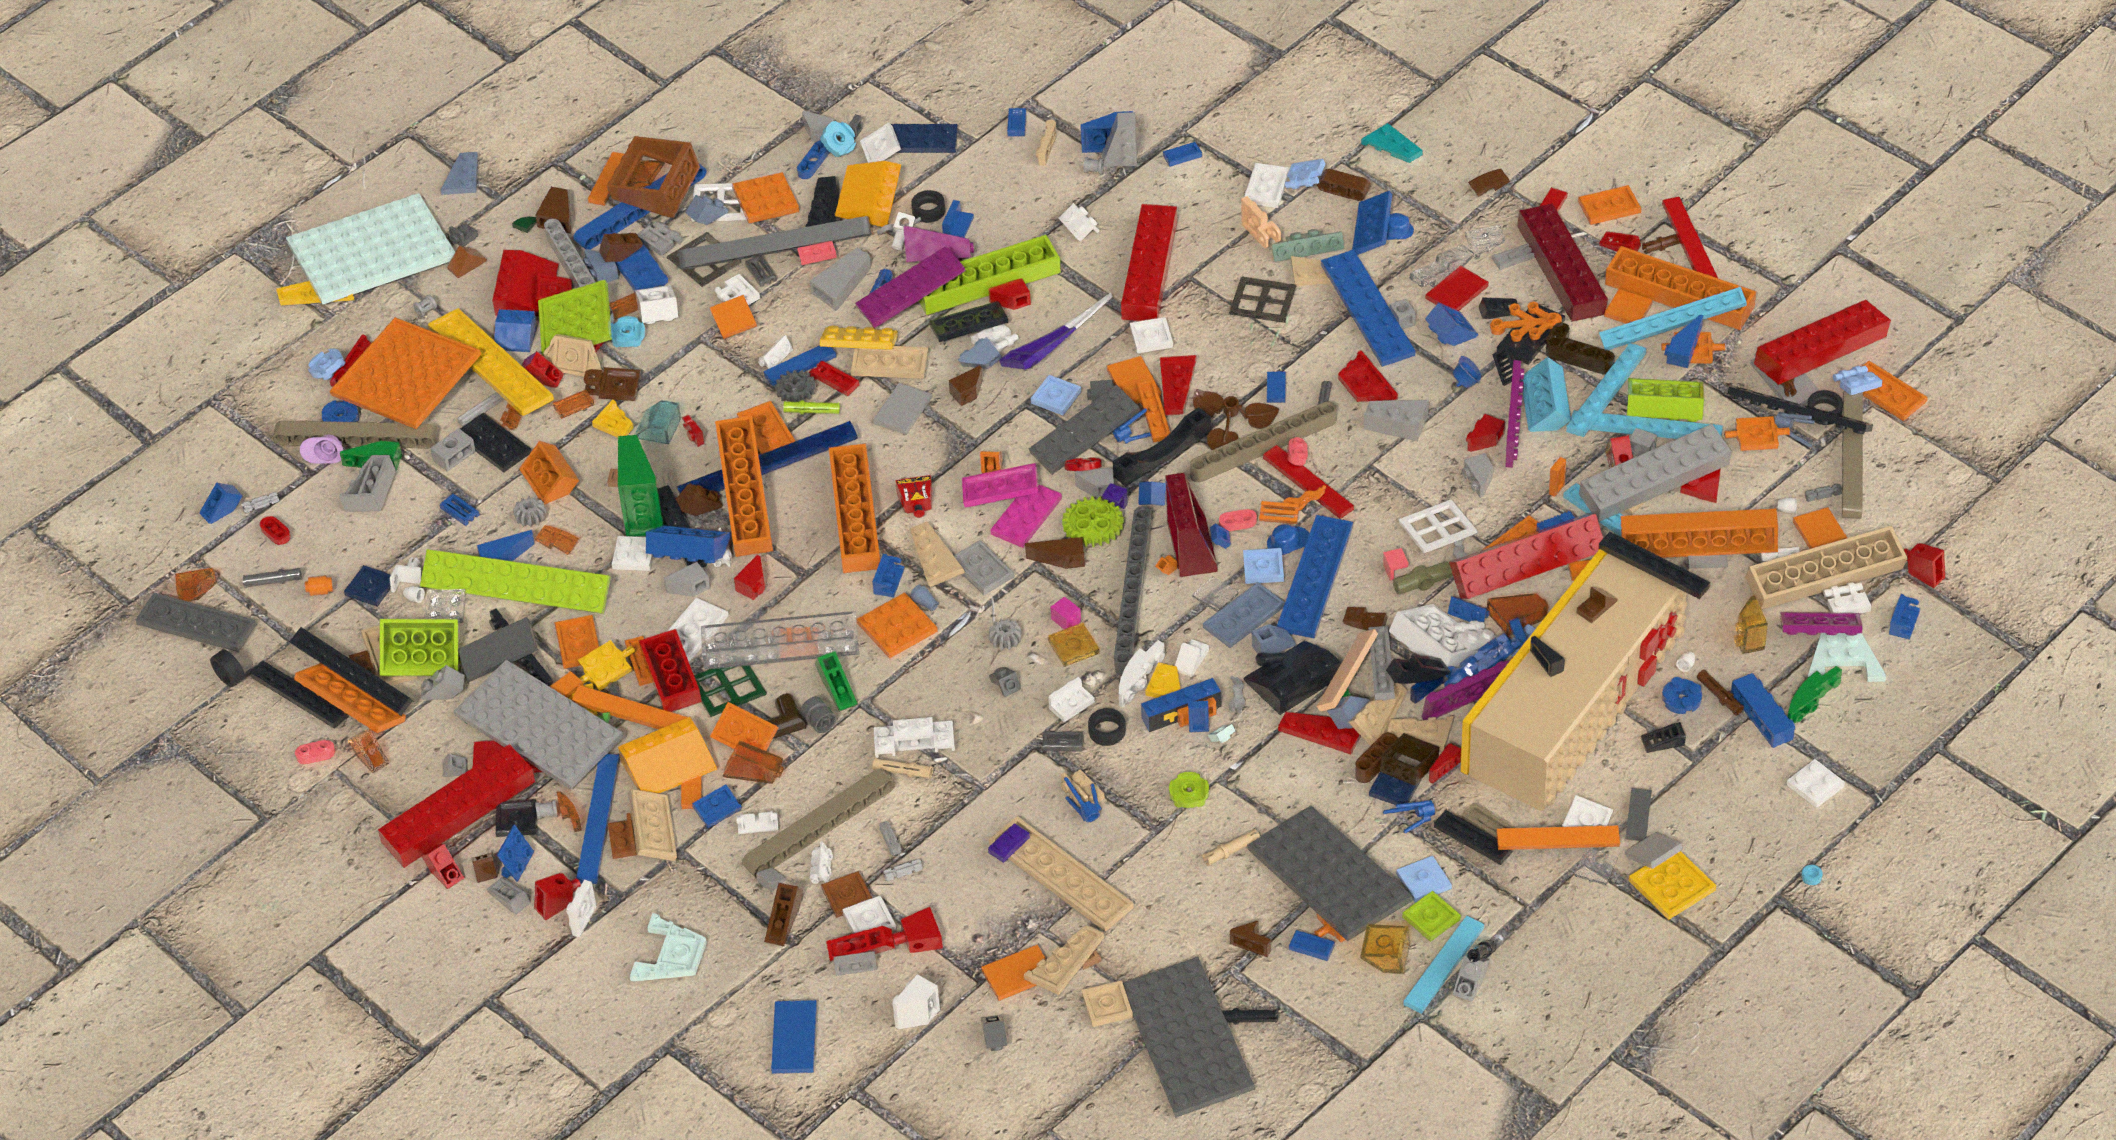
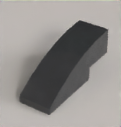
[1386,654,1450,684]

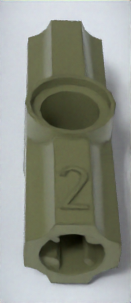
[1393,561,1452,594]

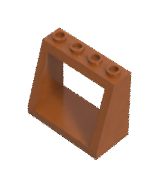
[607,136,700,218]

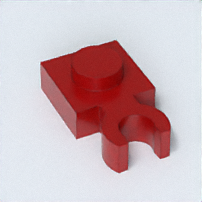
[682,415,704,447]

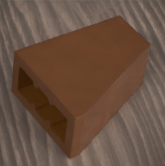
[535,186,572,234]

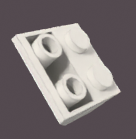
[892,975,940,1029]

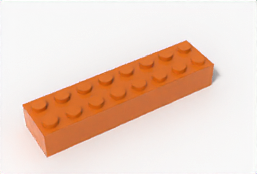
[1605,246,1756,330]
[715,415,773,557]
[829,443,880,573]
[1621,509,1778,558]

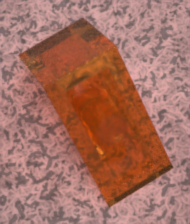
[175,568,217,602]
[347,729,390,773]

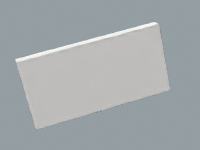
[668,598,728,662]

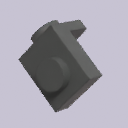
[989,667,1021,697]

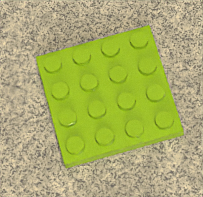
[538,280,612,356]

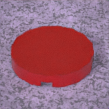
[1064,457,1102,471]

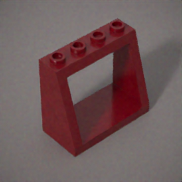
[1165,473,1218,577]

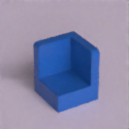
[1138,481,1166,506]

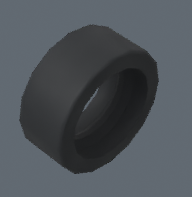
[911,190,945,223]
[1807,390,1843,425]
[210,649,245,687]
[1088,708,1126,746]

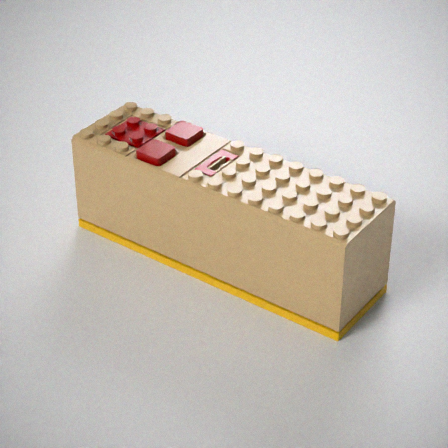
[1461,549,1688,811]

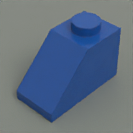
[199,482,243,524]

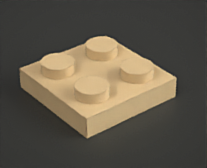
[1081,980,1133,1027]

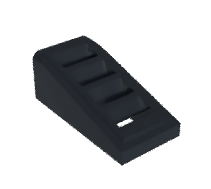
[1479,297,1518,319]
[1492,346,1516,386]
[1530,636,1565,677]
[1641,722,1686,753]

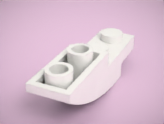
[1119,640,1165,707]

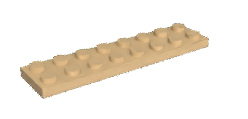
[989,816,1134,932]

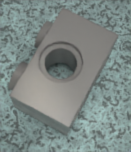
[430,428,476,472]

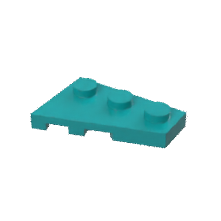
[1361,123,1423,163]

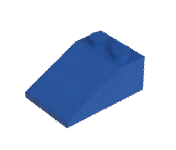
[1081,111,1133,153]

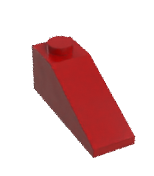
[826,926,895,962]

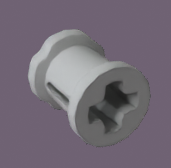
[1083,157,1104,174]
[413,295,437,317]
[536,800,558,820]

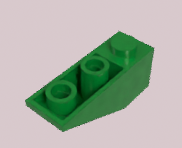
[340,441,402,471]

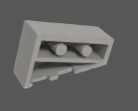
[1102,112,1137,167]

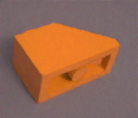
[980,451,1003,474]

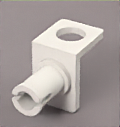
[891,212,915,250]
[390,557,422,593]

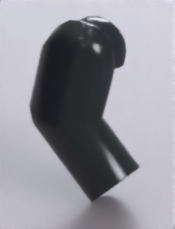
[1255,652,1283,666]

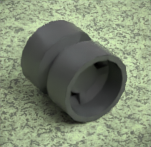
[800,696,836,733]

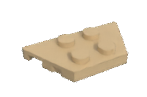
[543,334,603,378]

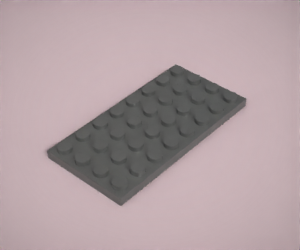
[1247,806,1412,941]
[1123,957,1255,1118]

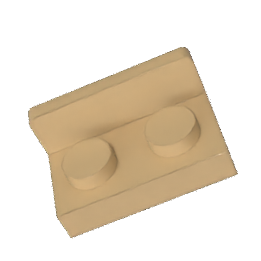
[1060,770,1105,805]

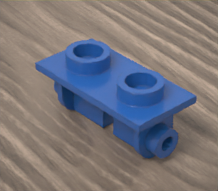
[1447,596,1490,622]

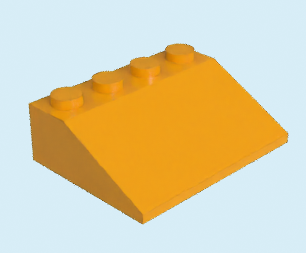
[835,161,901,227]
[618,717,717,794]

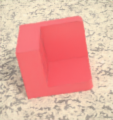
[1383,548,1408,581]

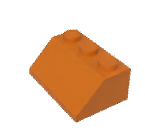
[519,441,579,504]

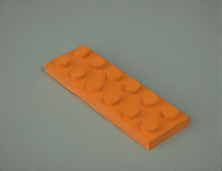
[294,663,406,733]

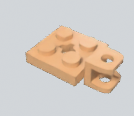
[1241,196,1281,248]

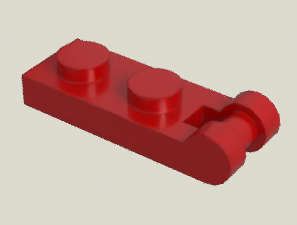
[808,361,859,396]

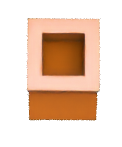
[1155,555,1177,575]

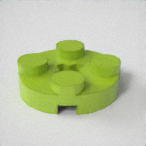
[1169,772,1209,808]

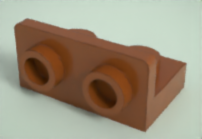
[608,813,637,859]

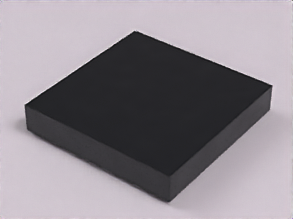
[495,799,537,837]

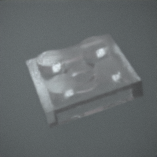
[424,589,466,623]

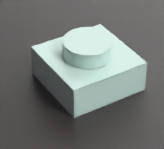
[1208,724,1235,743]

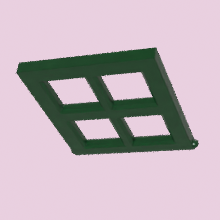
[694,656,767,718]

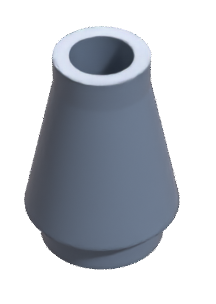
[910,584,939,611]

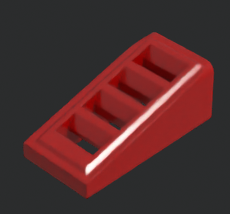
[1599,231,1641,252]
[1429,743,1461,784]

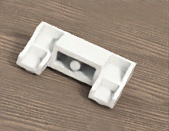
[874,717,955,758]

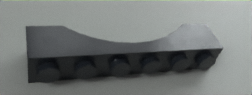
[1113,407,1211,487]

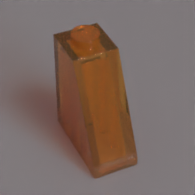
[1487,593,1549,637]
[723,740,784,784]

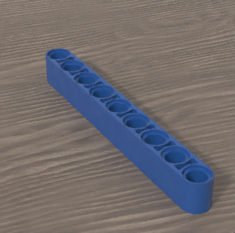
[573,164,707,250]

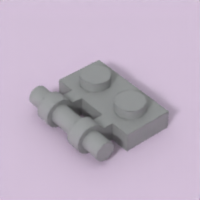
[637,221,683,256]

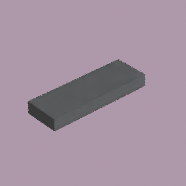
[1625,788,1652,841]

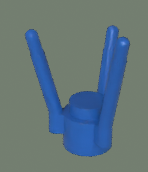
[869,269,893,294]
[1112,408,1151,444]
[1064,777,1102,823]
[1383,800,1435,833]

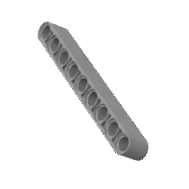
[544,219,615,324]

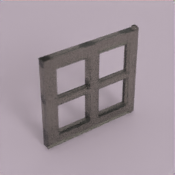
[667,232,742,287]
[1229,276,1297,323]

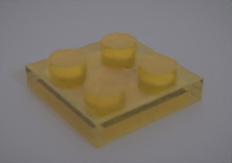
[1048,623,1100,667]

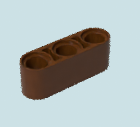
[1317,169,1371,201]
[1355,732,1398,783]

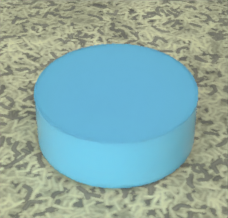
[1801,865,1823,885]

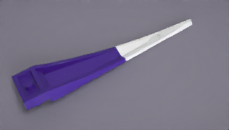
[999,293,1113,370]

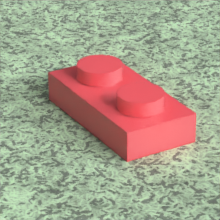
[797,241,837,265]

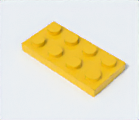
[820,325,898,349]

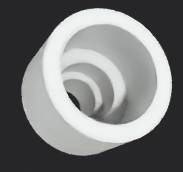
[1778,498,1797,513]
[403,586,425,603]
[1676,651,1695,672]

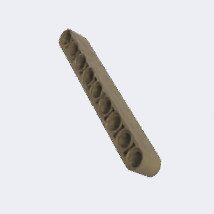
[1842,391,1863,519]
[1190,401,1337,482]
[272,421,437,449]
[742,768,896,878]

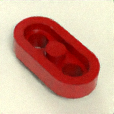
[260,516,291,545]

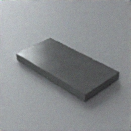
[458,617,538,682]

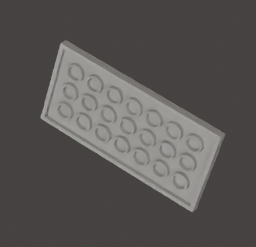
[454,660,623,789]

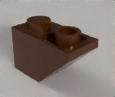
[599,233,643,262]
[676,483,723,516]

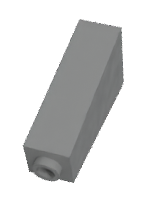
[810,247,871,311]

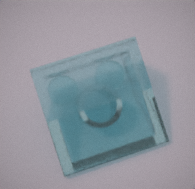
[634,400,681,445]

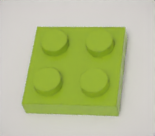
[1402,891,1461,942]

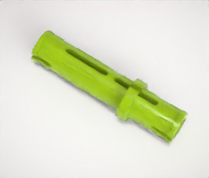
[783,400,840,415]

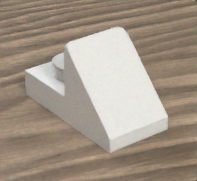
[1175,639,1209,677]

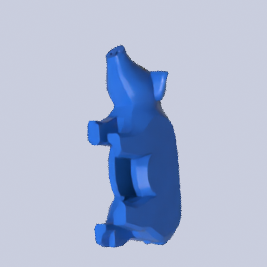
[1444,633,1521,687]

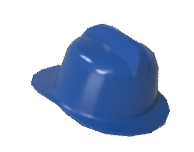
[1386,213,1414,240]
[1452,356,1481,388]
[1267,524,1309,555]

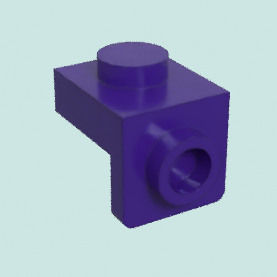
[1102,483,1128,509]

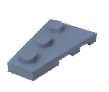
[441,152,478,195]

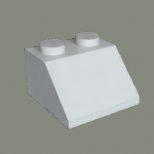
[635,285,678,324]

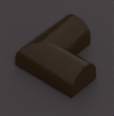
[766,693,806,739]

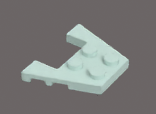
[1808,633,1886,682]
[630,913,707,982]

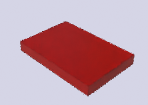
[1425,265,1489,311]

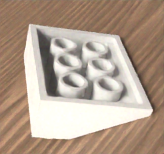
[1389,604,1478,668]

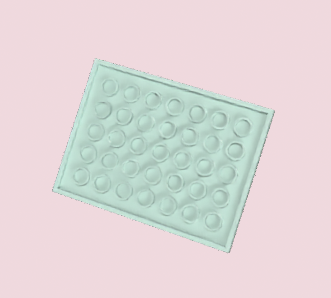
[286,193,455,305]

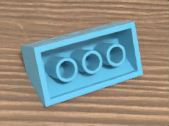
[1521,357,1571,432]

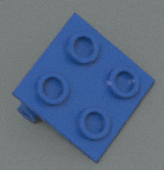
[497,825,534,882]

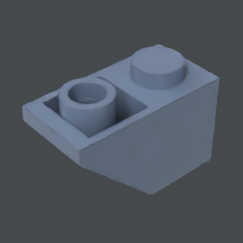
[685,195,729,225]
[583,249,619,283]
[958,337,1002,369]
[1252,624,1296,654]
[1327,696,1370,729]

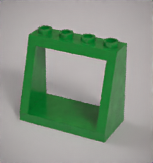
[618,435,663,537]

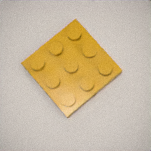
[1629,851,1716,920]

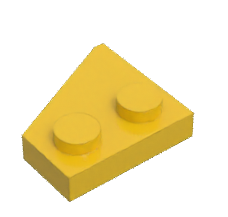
[592,399,633,438]
[1145,662,1181,698]

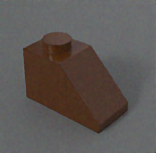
[948,365,983,406]

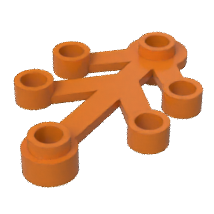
[1490,302,1562,342]

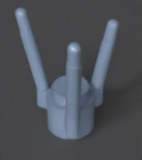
[1775,412,1815,448]

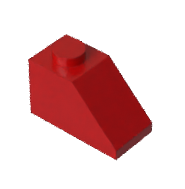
[734,555,765,600]

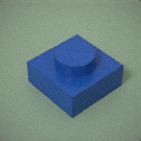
[1210,523,1231,549]

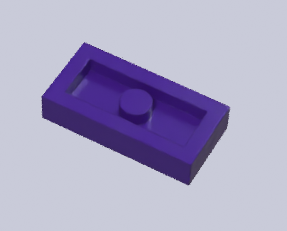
[988,823,1030,863]

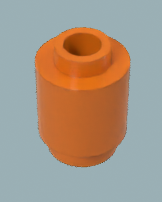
[305,575,333,596]

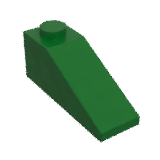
[815,651,858,712]

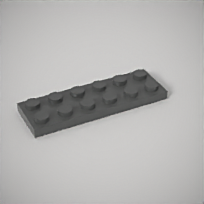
[1029,385,1140,475]
[135,593,256,652]

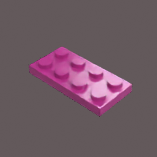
[962,463,1038,508]
[990,484,1062,548]

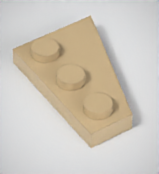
[1291,256,1331,286]
[1387,716,1454,751]

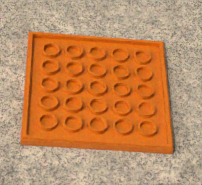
[329,317,481,429]

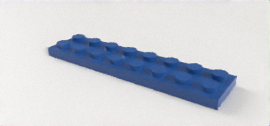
[1321,249,1416,367]
[1277,515,1353,639]

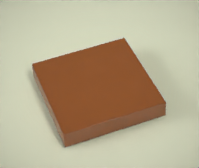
[821,871,872,918]

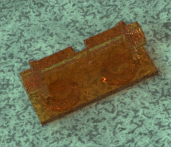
[500,403,522,430]

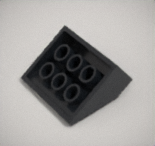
[1243,640,1341,715]

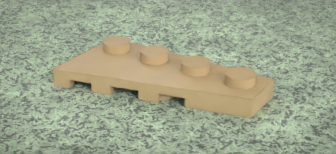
[910,521,965,587]
[1349,681,1408,746]
[1024,925,1104,995]

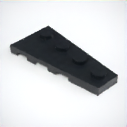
[805,176,840,227]

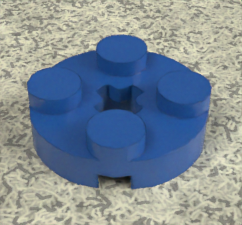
[322,400,359,422]
[1662,677,1702,714]

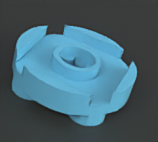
[820,121,856,157]
[611,316,645,347]

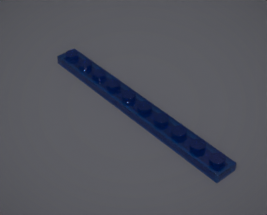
[677,421,858,494]

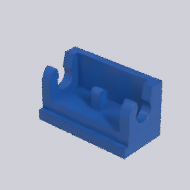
[872,554,905,598]
[1889,594,1920,640]

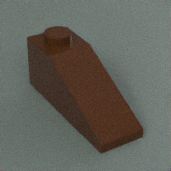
[1025,537,1085,569]
[764,882,803,947]

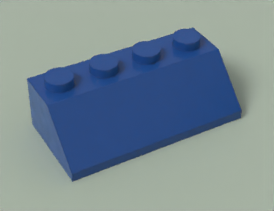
[646,525,731,563]

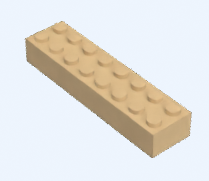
[1745,526,1907,610]

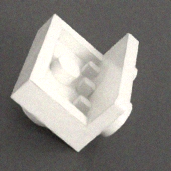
[1059,203,1100,242]
[1048,677,1095,722]

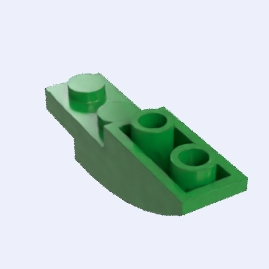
[1788,666,1842,724]

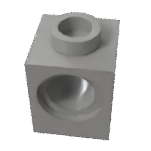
[1390,299,1416,330]
[1629,428,1657,456]

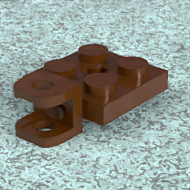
[584,367,641,401]

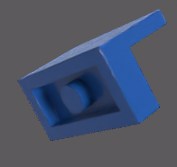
[942,200,974,237]

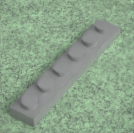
[1369,626,1395,701]

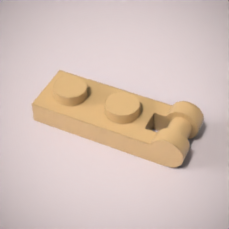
[1036,120,1057,166]

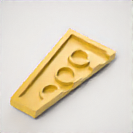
[276,281,354,305]

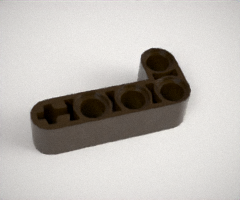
[1546,322,1615,375]

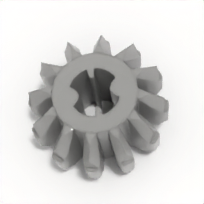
[513,496,546,527]
[989,618,1021,651]

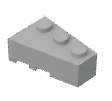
[1364,400,1429,441]
[339,455,396,512]

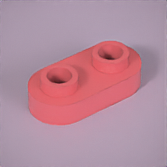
[1287,437,1308,466]
[1219,509,1257,531]
[295,740,335,764]

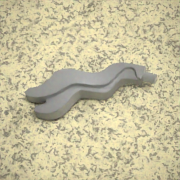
[877,217,921,235]
[1453,538,1467,559]
[1229,676,1245,713]

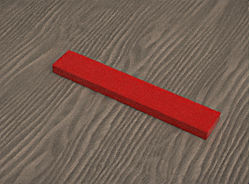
[1662,196,1718,278]
[1263,445,1354,519]

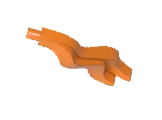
[1282,485,1326,511]

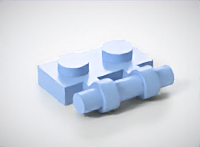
[1285,159,1326,189]
[1833,365,1882,395]

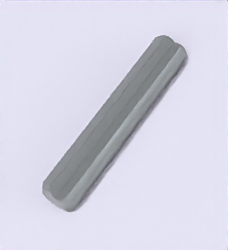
[458,392,504,426]

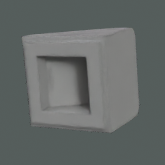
[442,754,467,777]
[757,868,786,892]

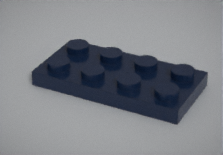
[891,124,958,153]

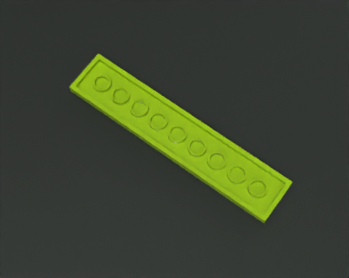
[420,549,611,614]

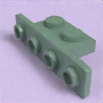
[1272,229,1344,262]

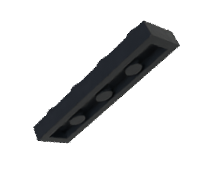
[1434,810,1513,865]

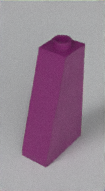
[903,225,974,262]

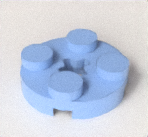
[308,348,345,380]

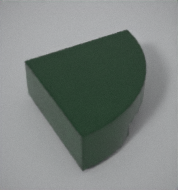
[512,216,537,233]

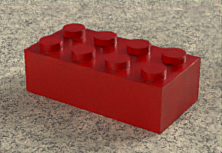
[639,629,702,712]

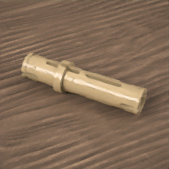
[872,758,933,779]
[1202,829,1260,866]

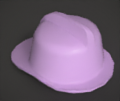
[300,434,343,464]

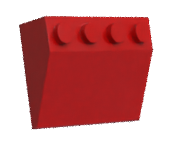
[492,250,559,316]

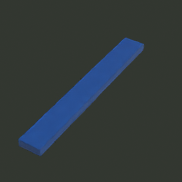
[576,754,620,884]

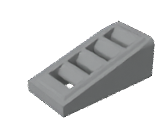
[487,877,530,914]

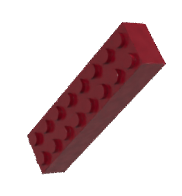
[1517,203,1608,322]

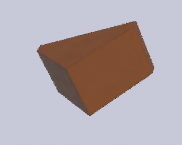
[447,246,487,278]

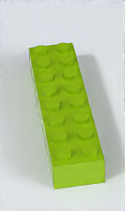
[919,235,1061,315]

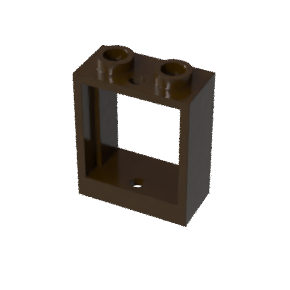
[1380,733,1439,786]

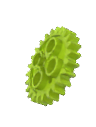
[1062,496,1124,547]

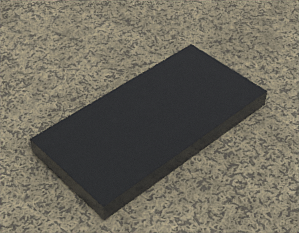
[929,301,1009,342]
[1497,304,1565,365]
[460,413,532,473]

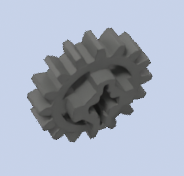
[775,370,816,402]

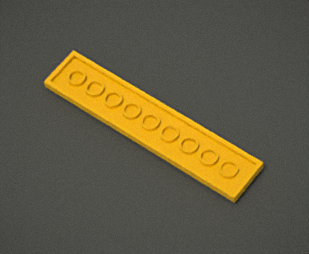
[428,308,554,416]

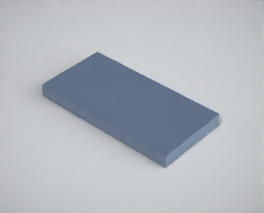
[1203,582,1285,648]

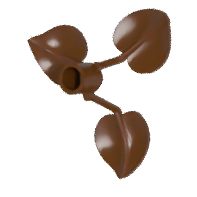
[1193,389,1279,450]

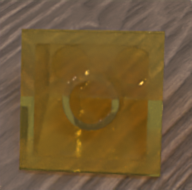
[1734,595,1768,654]
[1360,924,1411,974]

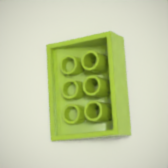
[1627,378,1704,422]
[379,619,458,676]

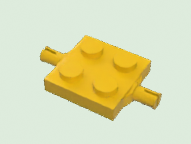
[578,640,635,691]

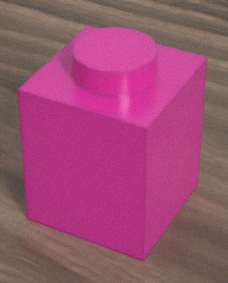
[1050,596,1081,631]

